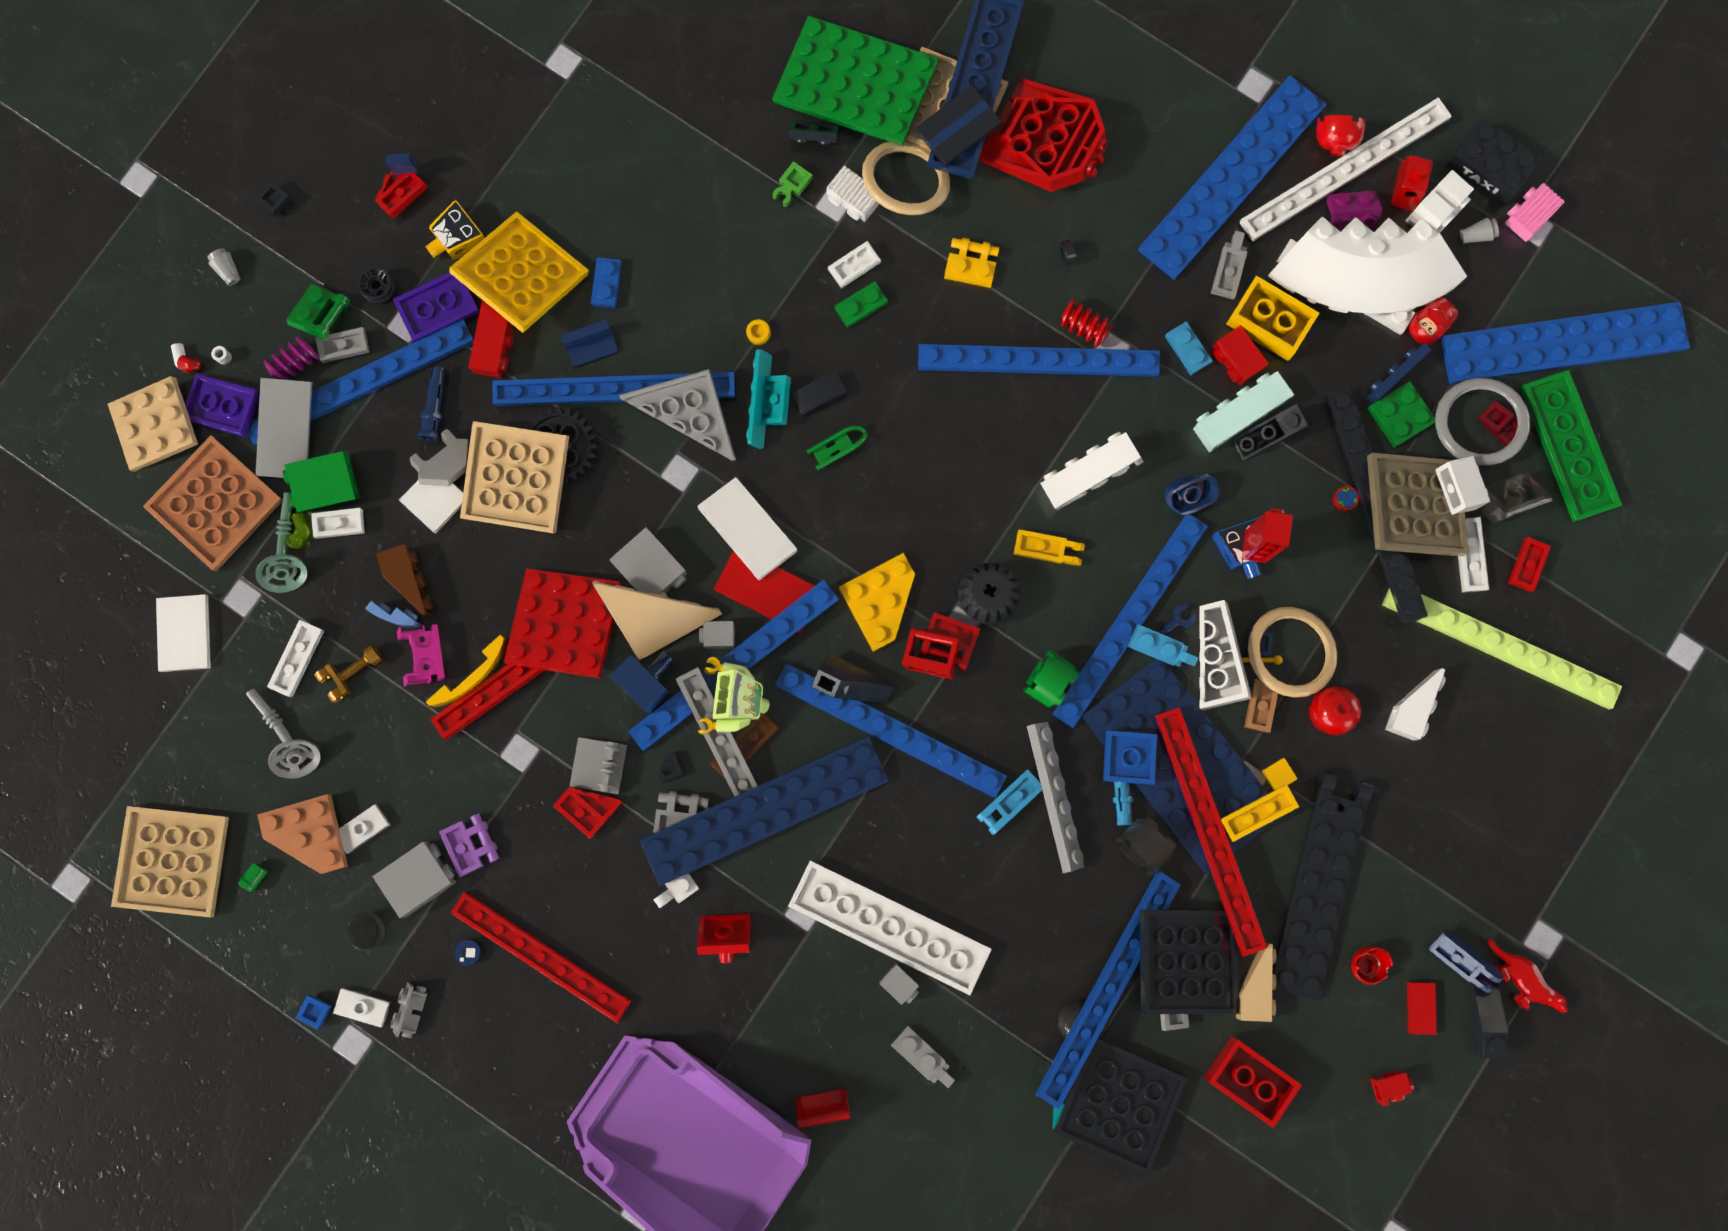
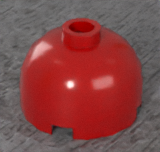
[1316,115,1366,156]
[1309,686,1362,736]

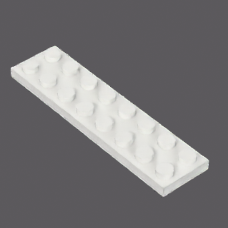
[788,861,991,995]

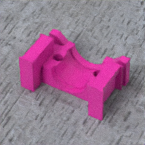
[397,624,445,687]

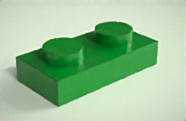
[835,281,888,328]

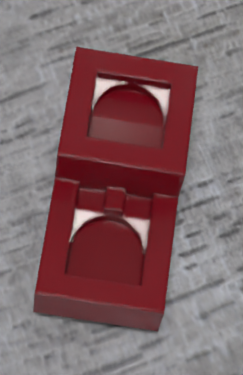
[1478,400,1533,446]

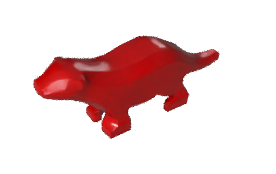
[1488,939,1568,1013]

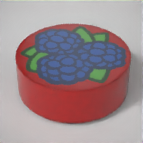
[1333,486,1359,511]

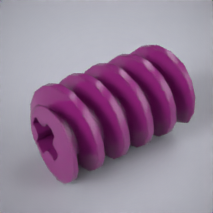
[263,337,320,380]

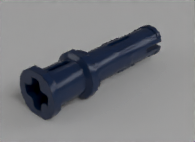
[417,367,446,442]

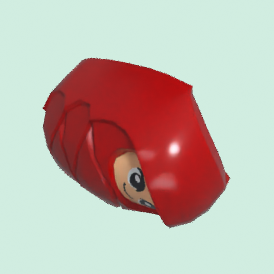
[1408,298,1458,346]

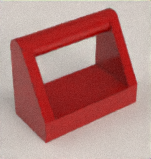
[902,627,960,680]
[795,1087,850,1128]

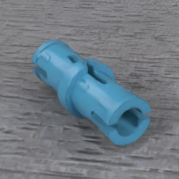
[1113,782,1133,826]

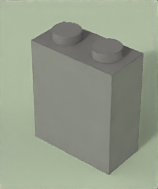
[610,528,687,596]
[372,842,456,918]

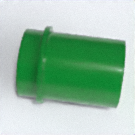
[238,862,268,893]

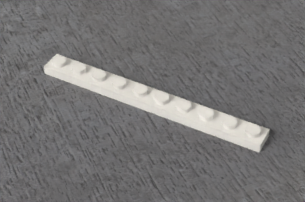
[1239,97,1452,242]

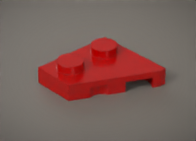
[375,171,428,219]
[553,787,623,839]

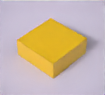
[1262,758,1297,791]

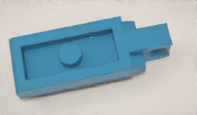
[1128,624,1198,667]

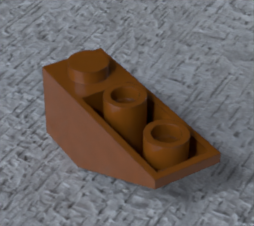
[376,544,433,618]

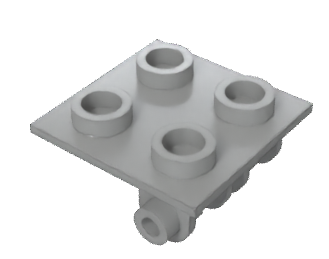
[570,737,627,794]

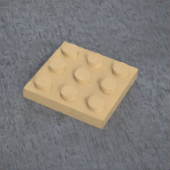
[108,376,198,472]

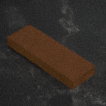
[710,713,780,779]

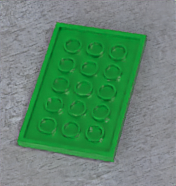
[772,16,939,147]

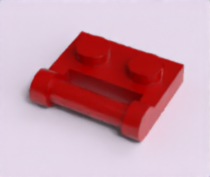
[919,612,980,671]

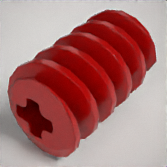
[1061,297,1115,348]

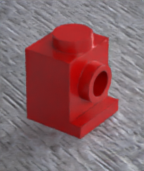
[1370,1069,1414,1106]

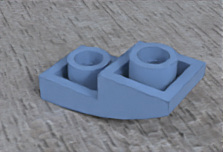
[365,601,422,629]

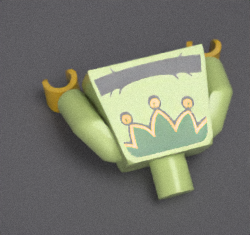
[698,657,769,734]

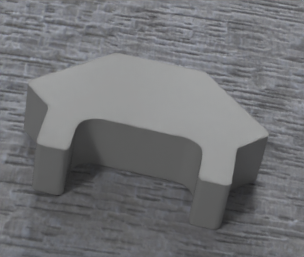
[410,429,469,486]

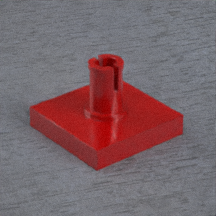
[697,913,751,964]

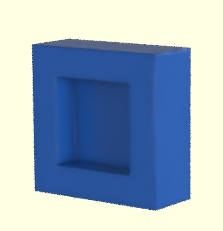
[295,994,332,1030]

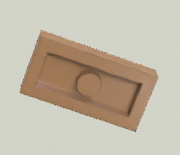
[1244,679,1278,733]

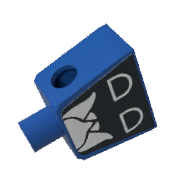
[1212,517,1262,579]

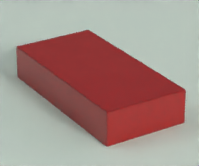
[1407,982,1437,1035]

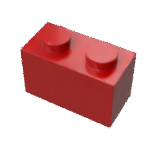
[1212,325,1269,386]

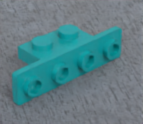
[747,349,791,449]

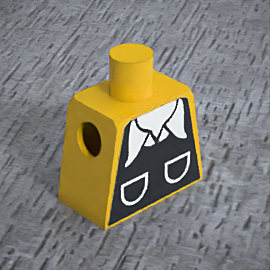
[425,200,485,260]

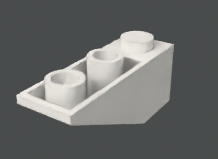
[1385,668,1446,740]

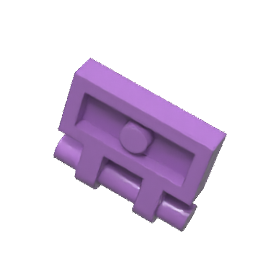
[439,813,500,877]

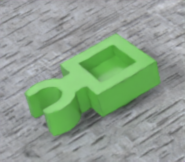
[773,161,813,207]

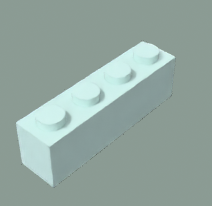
[1193,371,1294,453]

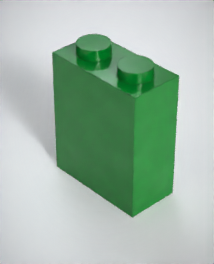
[283,451,360,512]

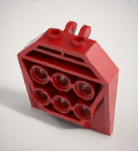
[978,78,1108,192]

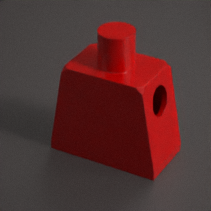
[1390,156,1433,212]

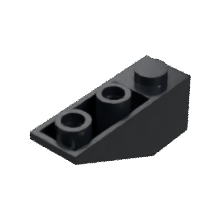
[1232,404,1314,461]
[811,653,895,704]

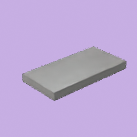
[256,378,313,478]

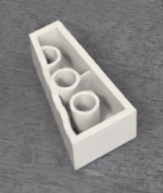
[1040,432,1144,510]
[1200,600,1252,710]

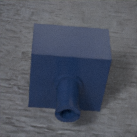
[610,651,675,714]

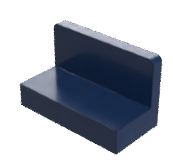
[560,320,618,368]

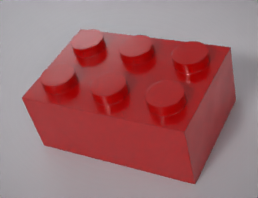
[1204,1036,1302,1128]

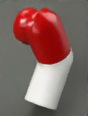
[171,343,200,373]

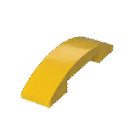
[426,635,509,707]

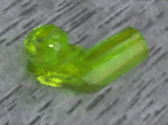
[286,513,310,549]

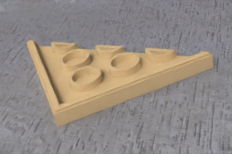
[592,581,722,661]

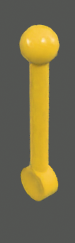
[1242,655,1283,665]

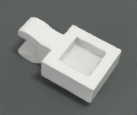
[654,873,699,908]

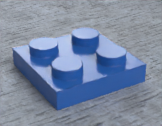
[1103,731,1157,785]

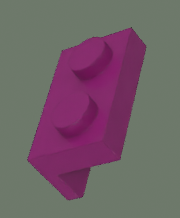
[1326,191,1382,231]

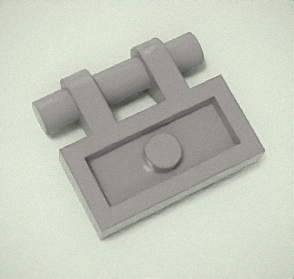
[653,791,709,833]

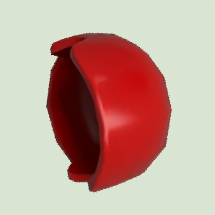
[1351,946,1393,985]

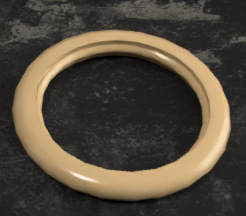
[862,141,950,215]
[1248,606,1337,698]

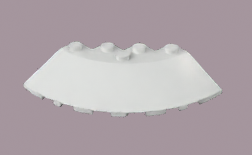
[1268,217,1467,315]

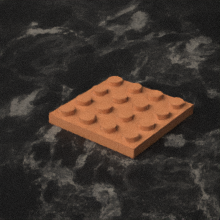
[143,435,283,572]

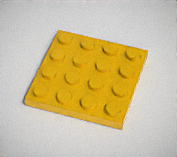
[450,211,589,333]

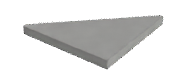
[619,369,736,461]

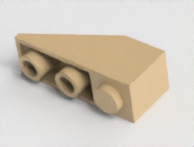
[1236,943,1276,1022]

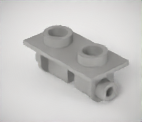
[391,982,427,1038]

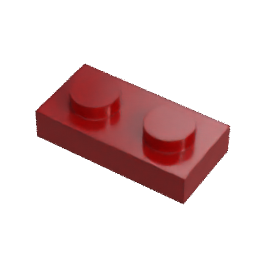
[1508,537,1551,592]

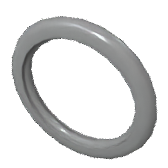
[1435,378,1530,466]

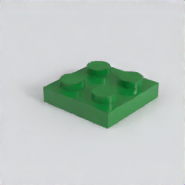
[1367,381,1435,448]

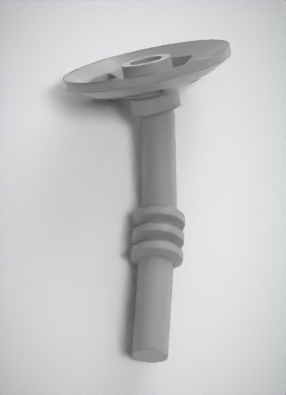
[246,688,321,779]

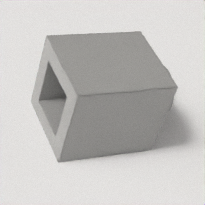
[699,621,735,649]
[879,963,919,1005]

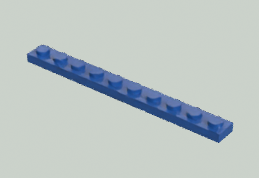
[248,319,474,447]
[918,344,1160,377]
[492,372,735,407]
[1052,514,1208,728]
[628,580,839,751]
[775,664,1007,798]
[1035,872,1180,1109]

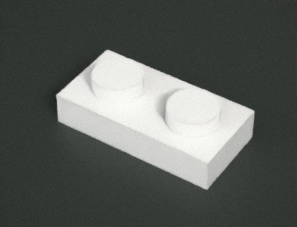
[311,508,365,539]

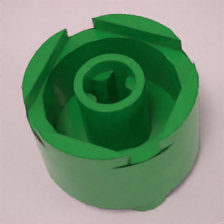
[1023,650,1079,708]

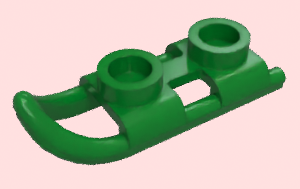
[806,425,868,471]

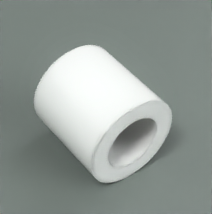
[211,346,232,365]

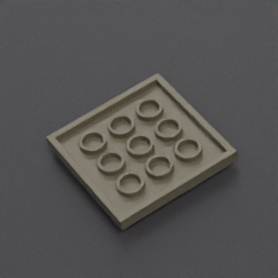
[1367,453,1469,557]

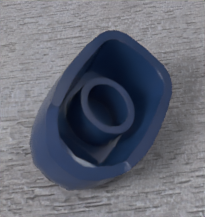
[1164,473,1220,515]

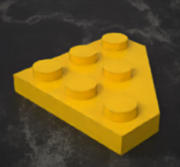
[839,553,915,652]

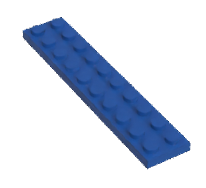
[1138,75,1327,280]
[1440,302,1690,385]

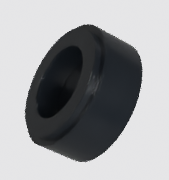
[1059,239,1076,265]

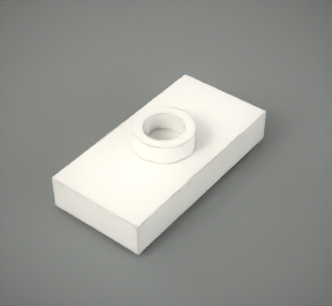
[828,241,881,289]
[339,804,390,854]
[333,988,391,1027]

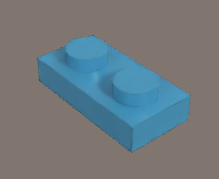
[1165,322,1213,376]

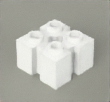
[1406,170,1474,233]

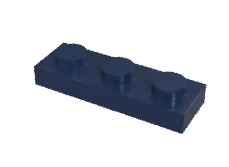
[1366,343,1431,404]

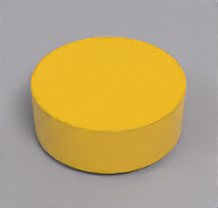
[746,319,771,345]

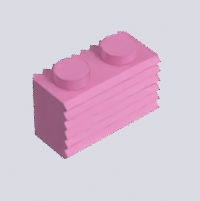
[1505,183,1564,242]

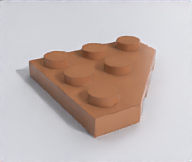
[258,794,348,874]

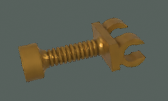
[314,644,383,703]

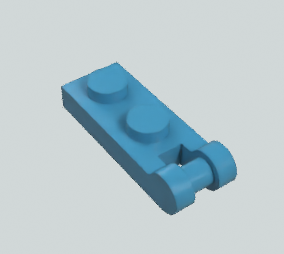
[977,769,1042,835]

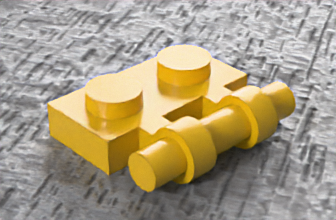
[944,237,1000,288]

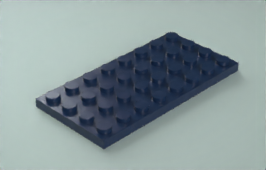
[1081,659,1278,875]

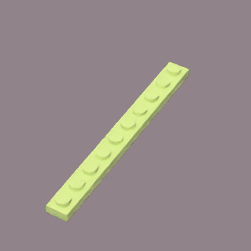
[1382,588,1622,709]

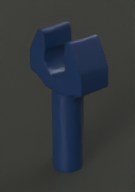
[1156,605,1196,636]

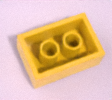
[1226,276,1319,361]

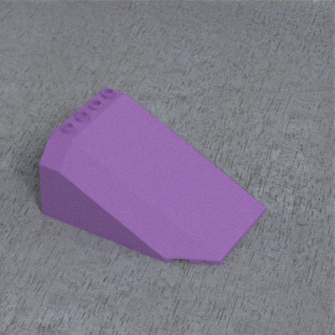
[567,1036,811,1231]

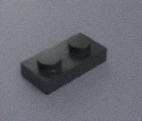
[789,121,839,145]

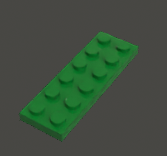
[1520,370,1622,522]

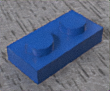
[591,257,622,309]

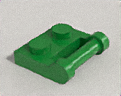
[286,284,350,340]

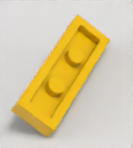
[1221,785,1299,842]

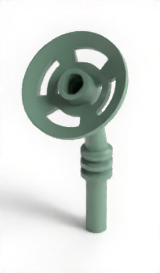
[255,493,307,593]

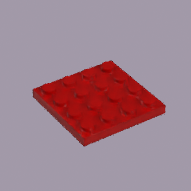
[504,568,622,679]

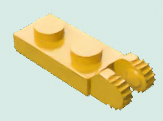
[1013,530,1085,566]

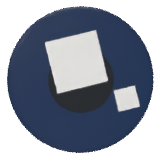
[455,939,482,965]

